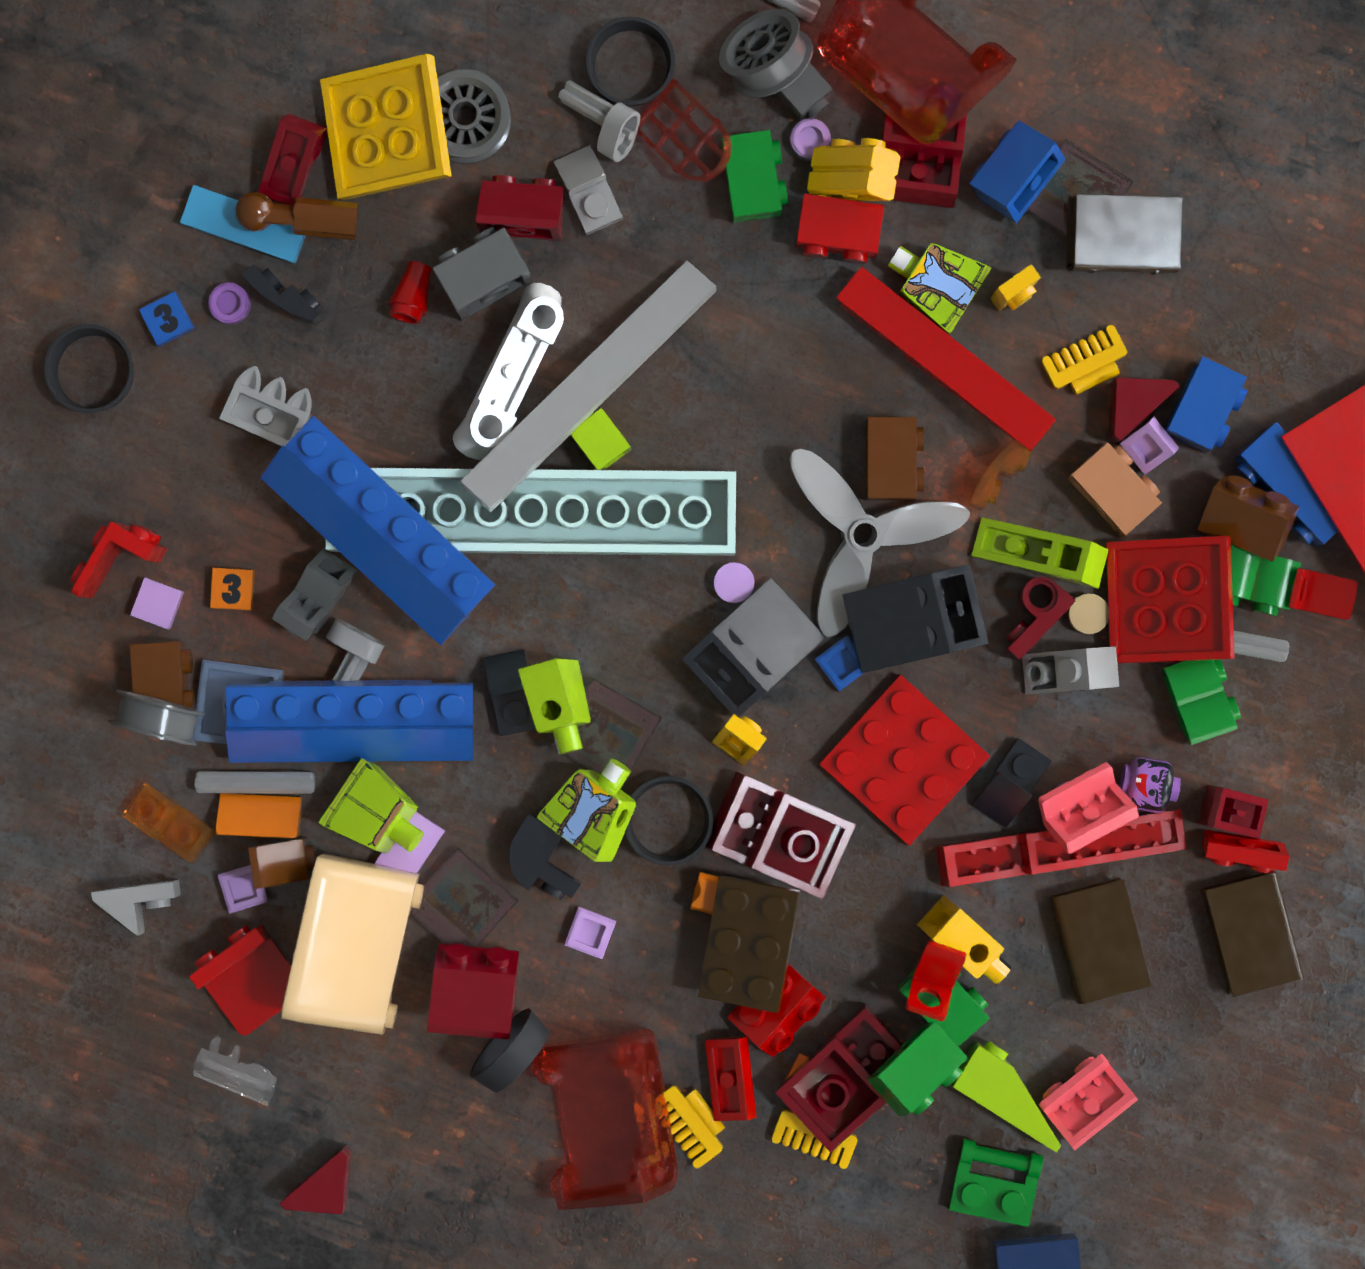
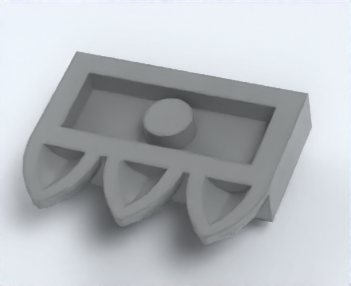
[219,366,312,446]

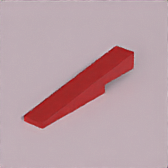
[836,266,1056,452]
[936,809,1187,887]

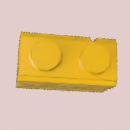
[807,138,900,201]

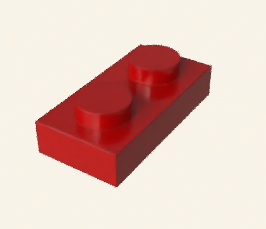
[1201,829,1290,873]
[705,1037,757,1121]

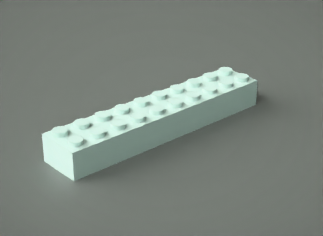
[326,468,736,556]

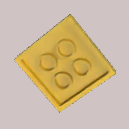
[320,54,452,200]

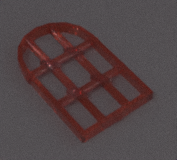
[637,78,732,182]

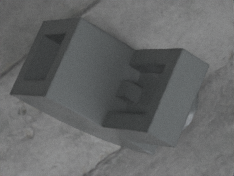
[272,548,357,641]

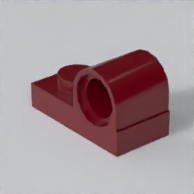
[258,113,327,205]
[1004,577,1076,660]

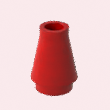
[388,261,431,324]

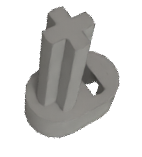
[558,80,640,162]
[326,618,385,681]

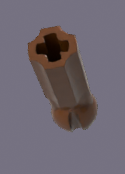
[235,192,358,240]

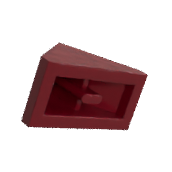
[1109,378,1179,444]
[1198,785,1269,839]
[279,1145,351,1214]

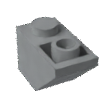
[1022,646,1120,695]

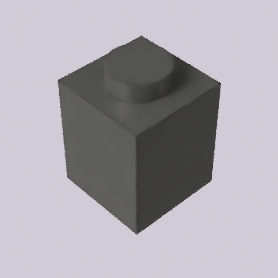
[775,63,832,122]

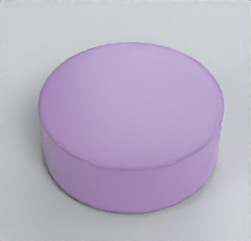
[790,118,831,161]
[714,563,754,603]

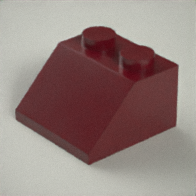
[476,175,565,241]
[427,944,520,1040]

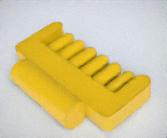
[1041,325,1127,395]
[649,1085,725,1168]
[772,1109,858,1169]

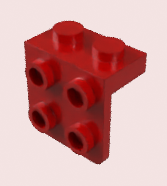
[70,522,168,598]
[189,925,292,1035]

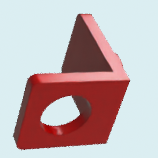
[1289,568,1359,620]
[906,941,967,1022]

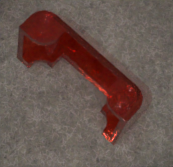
[817,0,1017,144]
[532,1029,678,1210]

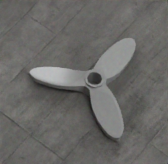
[789,448,970,637]

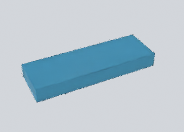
[180,185,306,265]

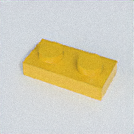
[990,264,1041,311]
[711,714,767,766]

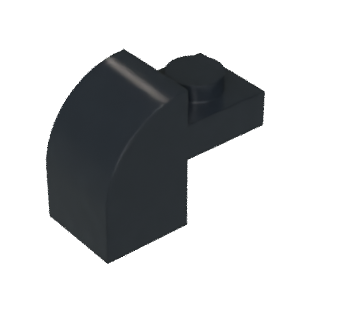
[509,812,582,900]

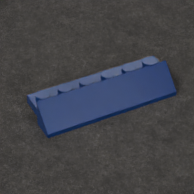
[261,416,496,645]
[225,680,473,763]

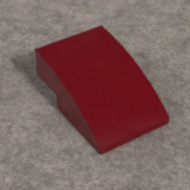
[881,68,971,208]
[706,771,855,899]
[775,1003,903,1153]

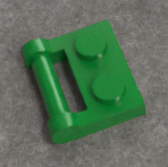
[948,1138,1043,1227]

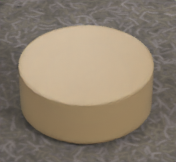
[1067,594,1109,634]

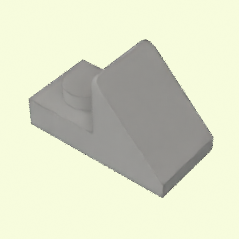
[553,145,623,236]
[91,879,181,935]

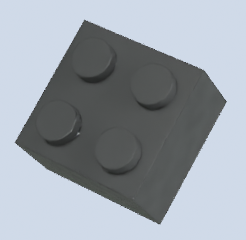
[433,227,532,321]

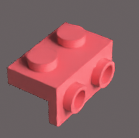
[1038,762,1139,854]
[1039,1054,1138,1151]

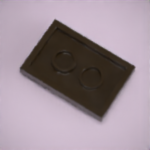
[698,875,801,1013]

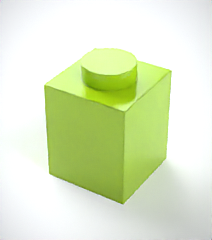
[570,408,631,470]

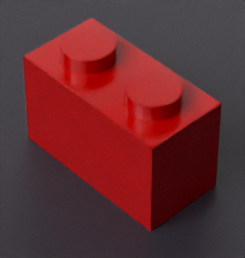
[796,193,884,264]

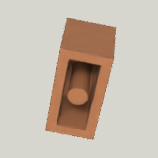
[1067,443,1162,538]

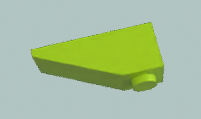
[971,517,1109,589]
[951,1041,1061,1153]

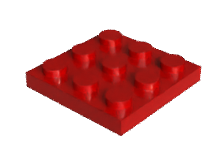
[1107,536,1235,664]
[819,674,990,846]

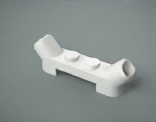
[453,283,564,460]

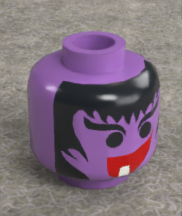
[1119,757,1181,813]

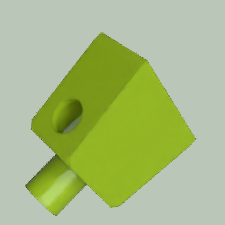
[518,659,591,755]

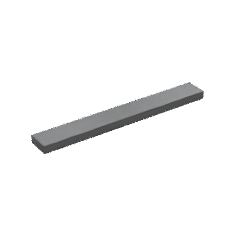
[460,261,716,513]

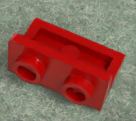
[727,963,826,1057]

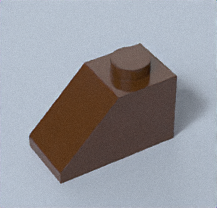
[248,837,317,889]

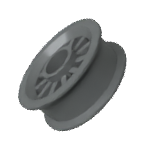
[719,9,813,98]
[437,69,511,163]
[108,690,205,745]

